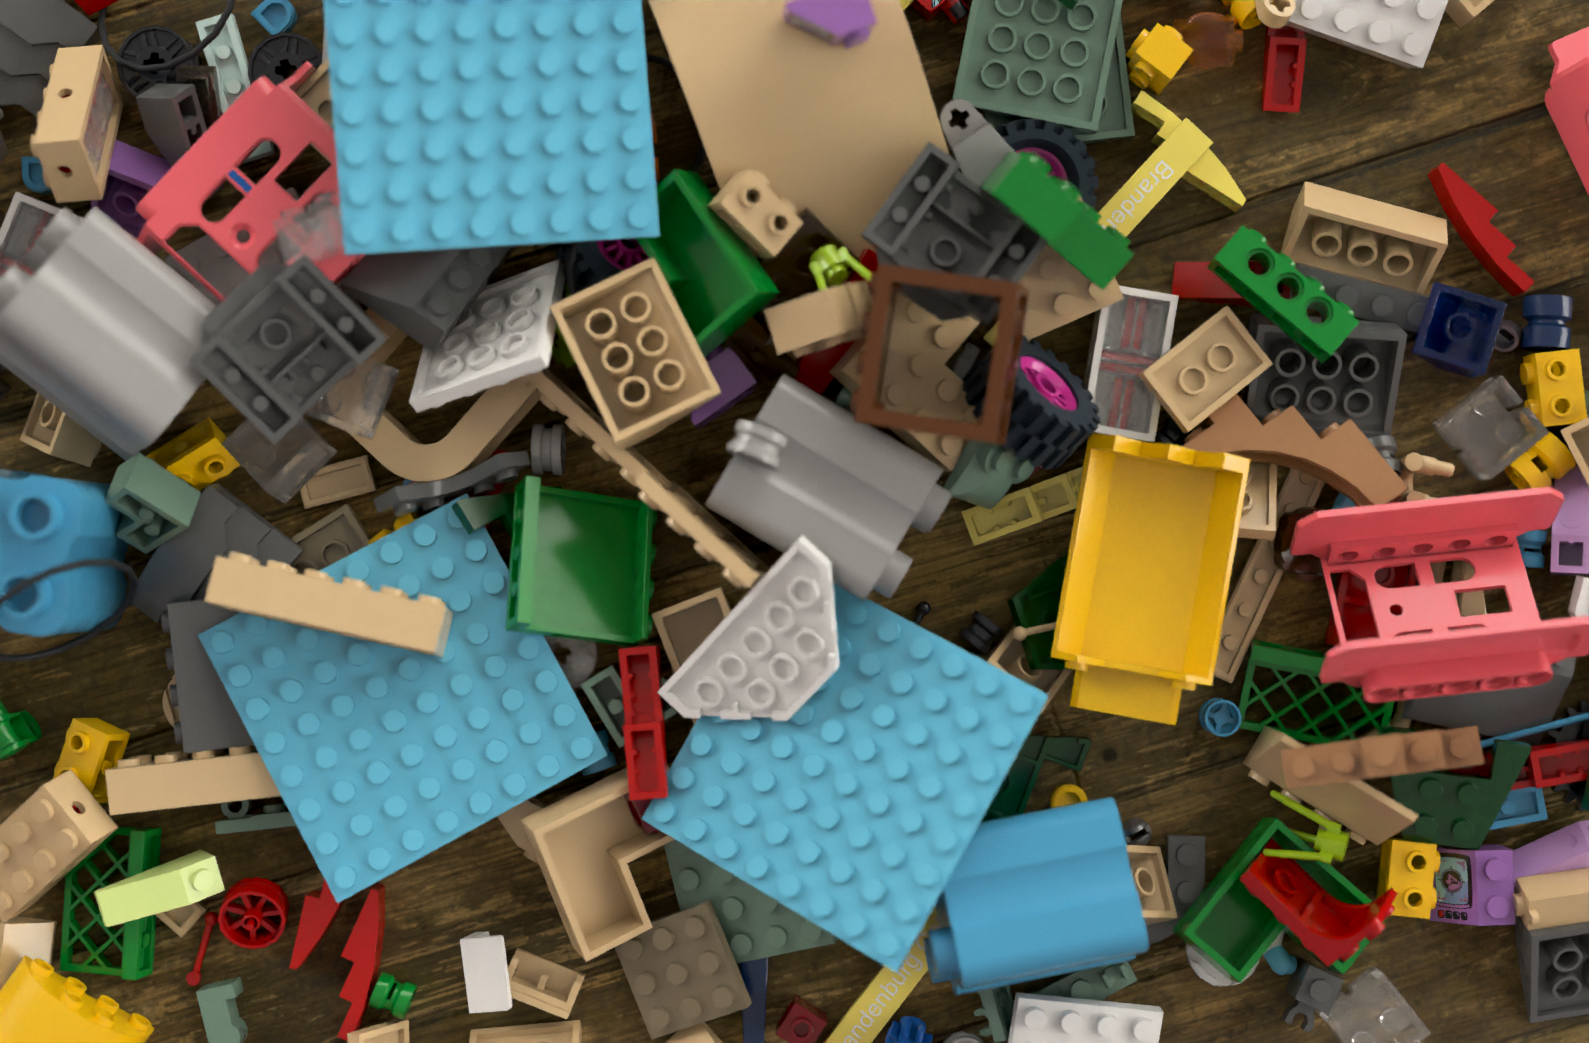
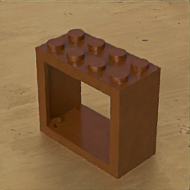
[851,264,1030,444]

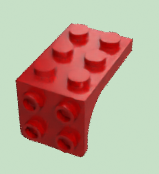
[1324,565,1417,647]
[1239,838,1398,967]

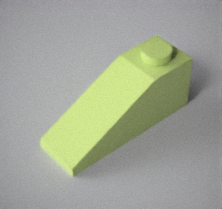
[94,850,225,927]

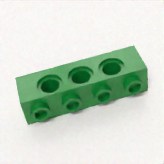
[1207,225,1359,363]

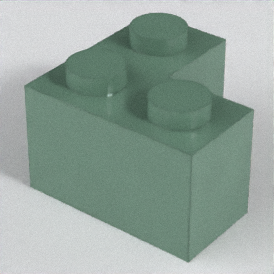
[105,452,201,554]
[581,663,678,748]

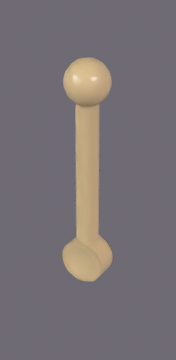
[1013,622,1056,641]

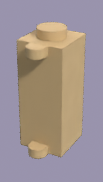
[1513,867,1589,930]

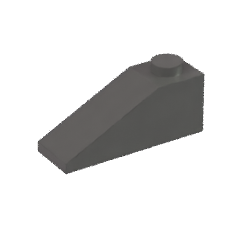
[135,83,224,196]

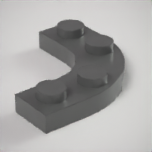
[374,451,531,516]
[1145,834,1205,945]

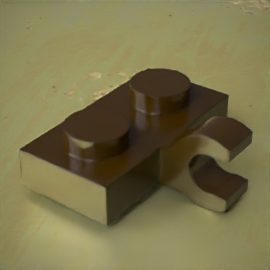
[724,317,800,389]

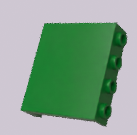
[506,475,657,647]

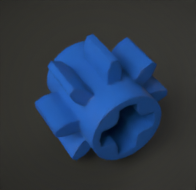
[884,1016,933,1043]

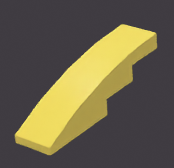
[1131,90,1246,212]
[961,466,1083,546]

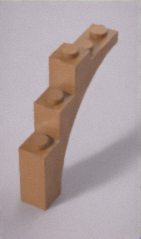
[1181,393,1408,507]
[1280,726,1484,789]

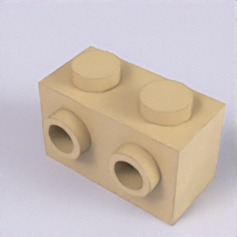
[707,169,803,259]

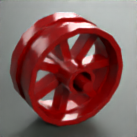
[218,877,290,949]

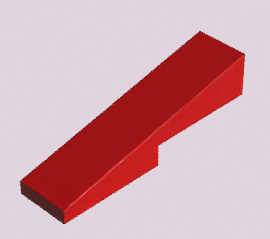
[1261,25,1307,113]
[618,645,669,801]

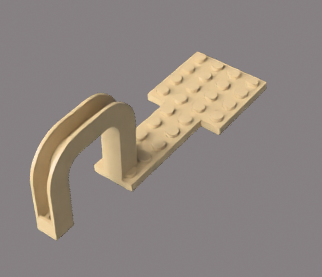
[326,308,770,589]

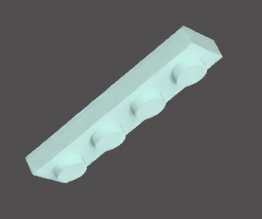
[195,13,276,164]

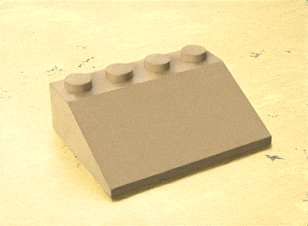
[549,257,721,451]
[1242,726,1419,845]

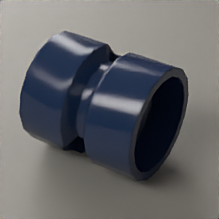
[1520,294,1573,352]

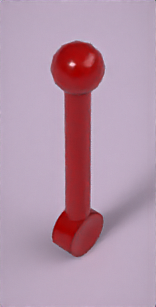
[186,911,218,986]

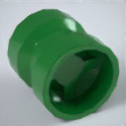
[368,972,418,1020]

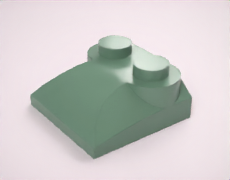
[943,439,1034,509]

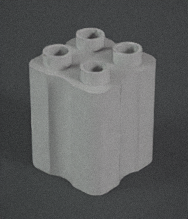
[0,206,217,461]
[705,374,953,601]

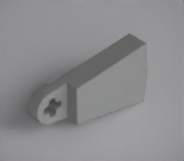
[939,99,1015,187]

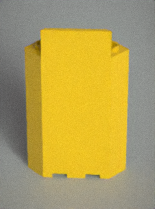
[1050,433,1250,725]

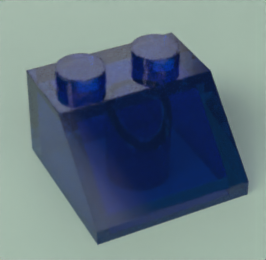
[1411,282,1507,379]

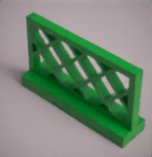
[1238,639,1394,744]
[60,826,162,980]

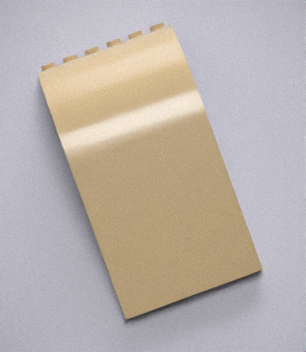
[648,0,950,362]

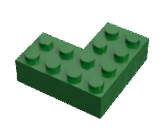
[980,151,1134,290]
[636,169,779,358]
[1172,817,1390,983]

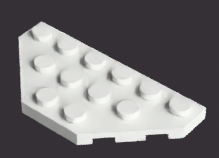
[657,535,839,721]

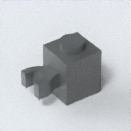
[1281,957,1344,1033]

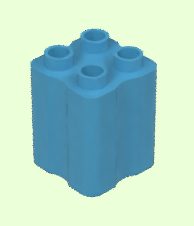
[0,468,130,636]
[923,797,1148,996]

